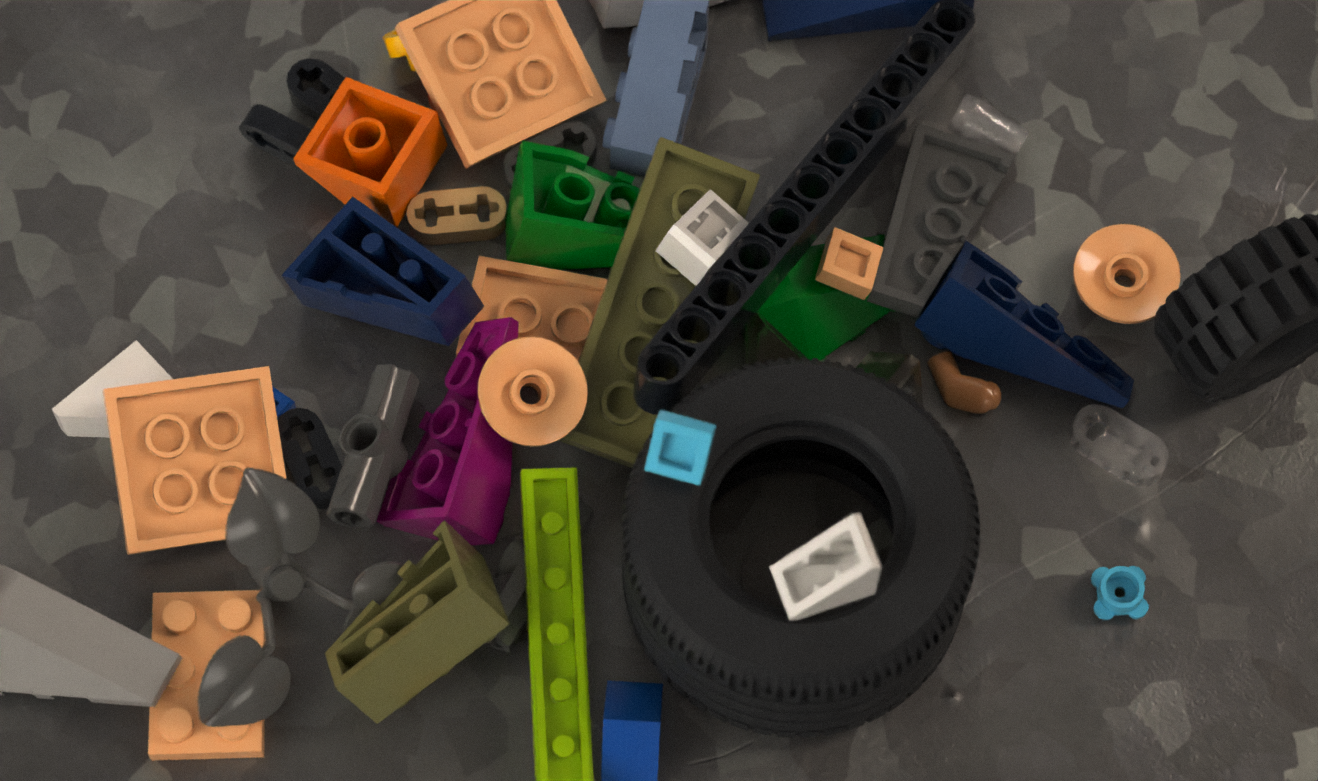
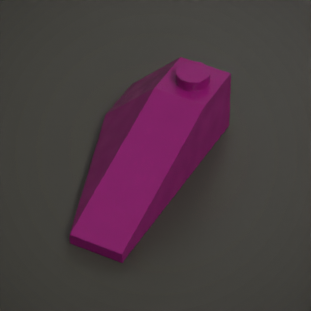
[377,317,519,545]

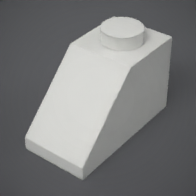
[52,340,173,438]

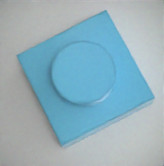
[644,410,717,486]

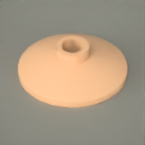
[1073,224,1180,324]
[478,337,588,447]

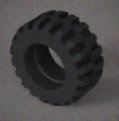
[1154,214,1318,402]

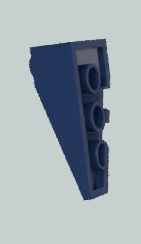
[762,0,975,41]
[914,240,1134,408]

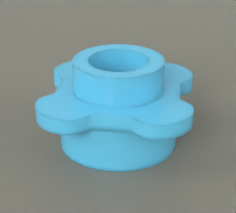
[1091,566,1149,620]

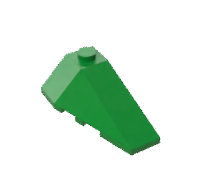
[505,140,640,270]
[741,234,895,364]

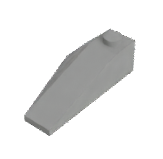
[0,564,182,707]

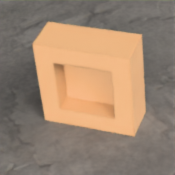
[815,227,884,300]

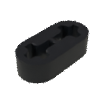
[287,58,345,122]
[239,104,312,171]
[278,408,342,509]

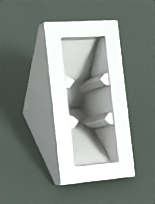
[656,189,749,286]
[770,513,881,620]

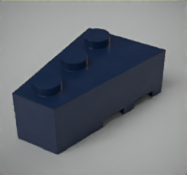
[281,197,484,346]

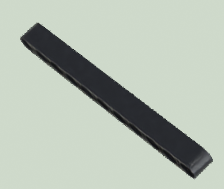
[633,0,975,415]

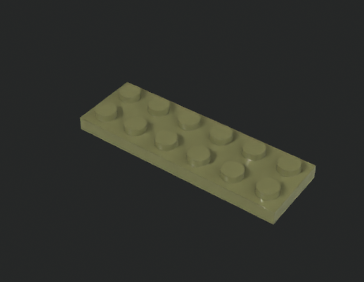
[559,137,760,468]

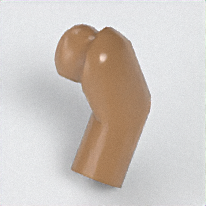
[927,351,1001,414]

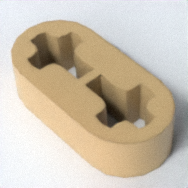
[407,186,507,245]

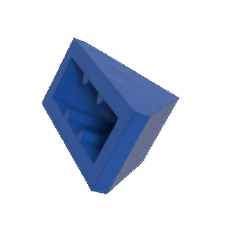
[601,680,663,781]

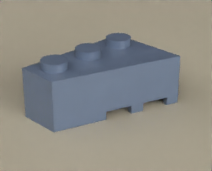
[602,0,709,176]

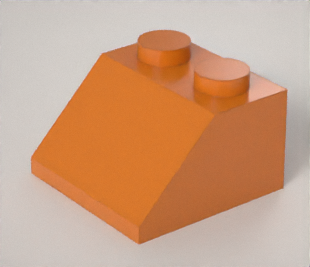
[293,77,448,227]

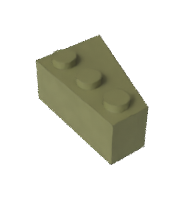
[325,520,510,724]

